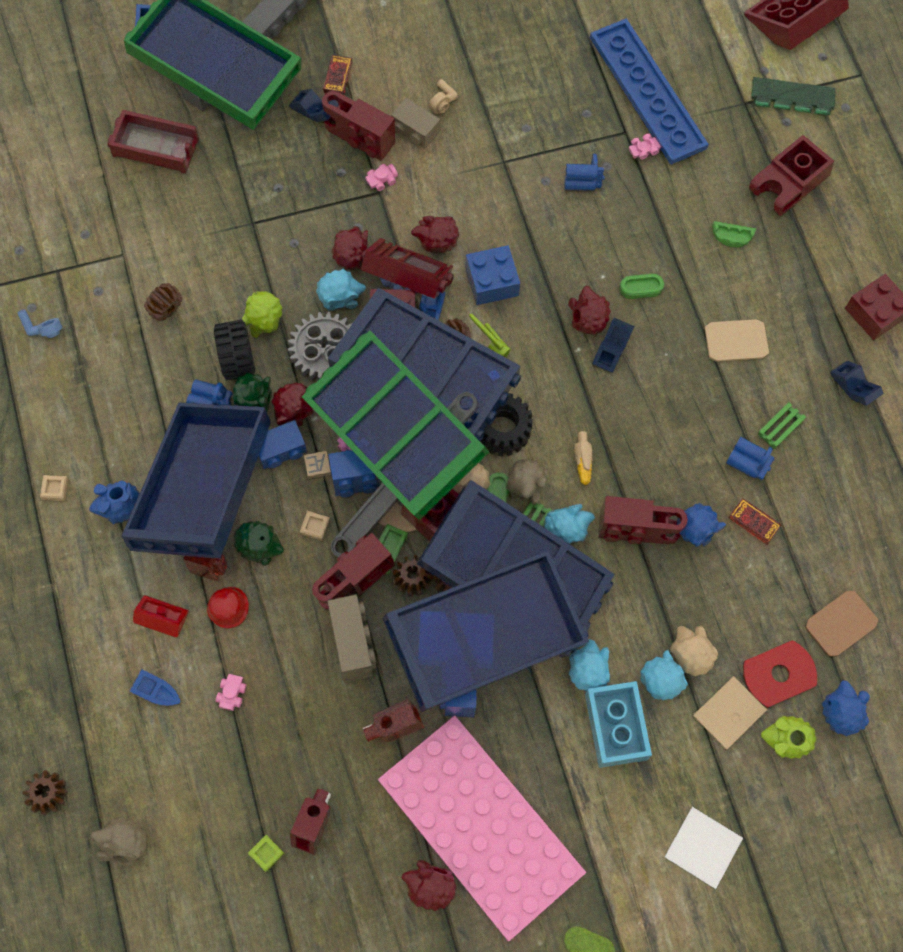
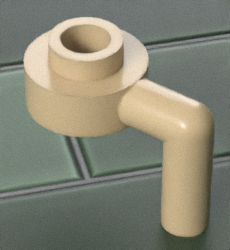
[428,79,458,114]

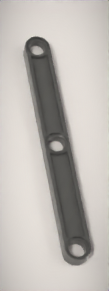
[331,392,479,557]

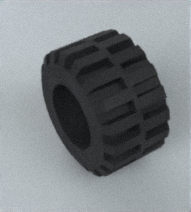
[214,319,255,381]
[475,393,533,456]

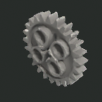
[288,312,359,380]

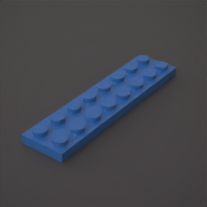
[590,18,709,165]

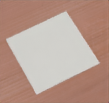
[665,807,743,889]

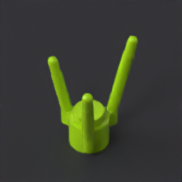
[469,314,511,358]

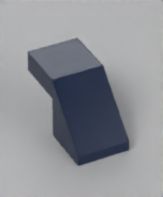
[289,88,339,122]
[592,317,635,373]
[830,361,884,406]

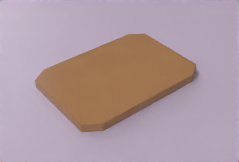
[805,591,878,657]

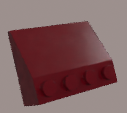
[744,0,849,50]

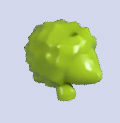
[242,291,283,338]
[760,716,816,759]

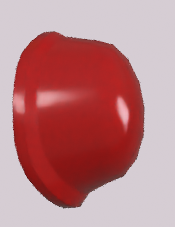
[207,587,249,629]

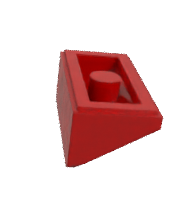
[133,595,189,637]

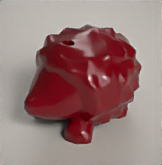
[411,216,459,253]
[331,226,368,271]
[568,286,611,335]
[271,382,314,427]
[401,860,457,912]

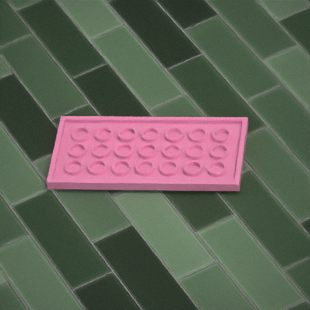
[378,716,586,942]

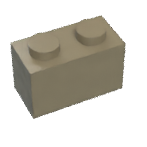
[391,98,440,149]

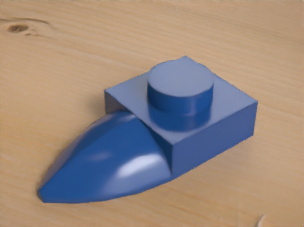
[129,669,181,706]

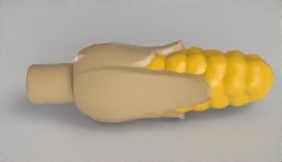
[574,431,593,485]

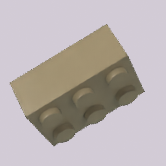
[328,595,376,683]

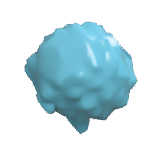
[316,269,366,311]
[544,504,595,544]
[569,639,610,691]
[640,650,688,701]

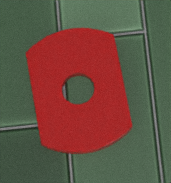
[743,640,817,708]

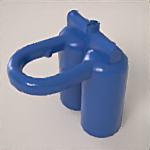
[564,154,605,191]
[186,379,233,405]
[726,437,774,480]

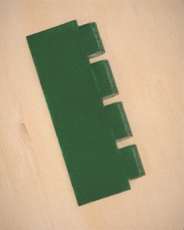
[751,77,836,115]

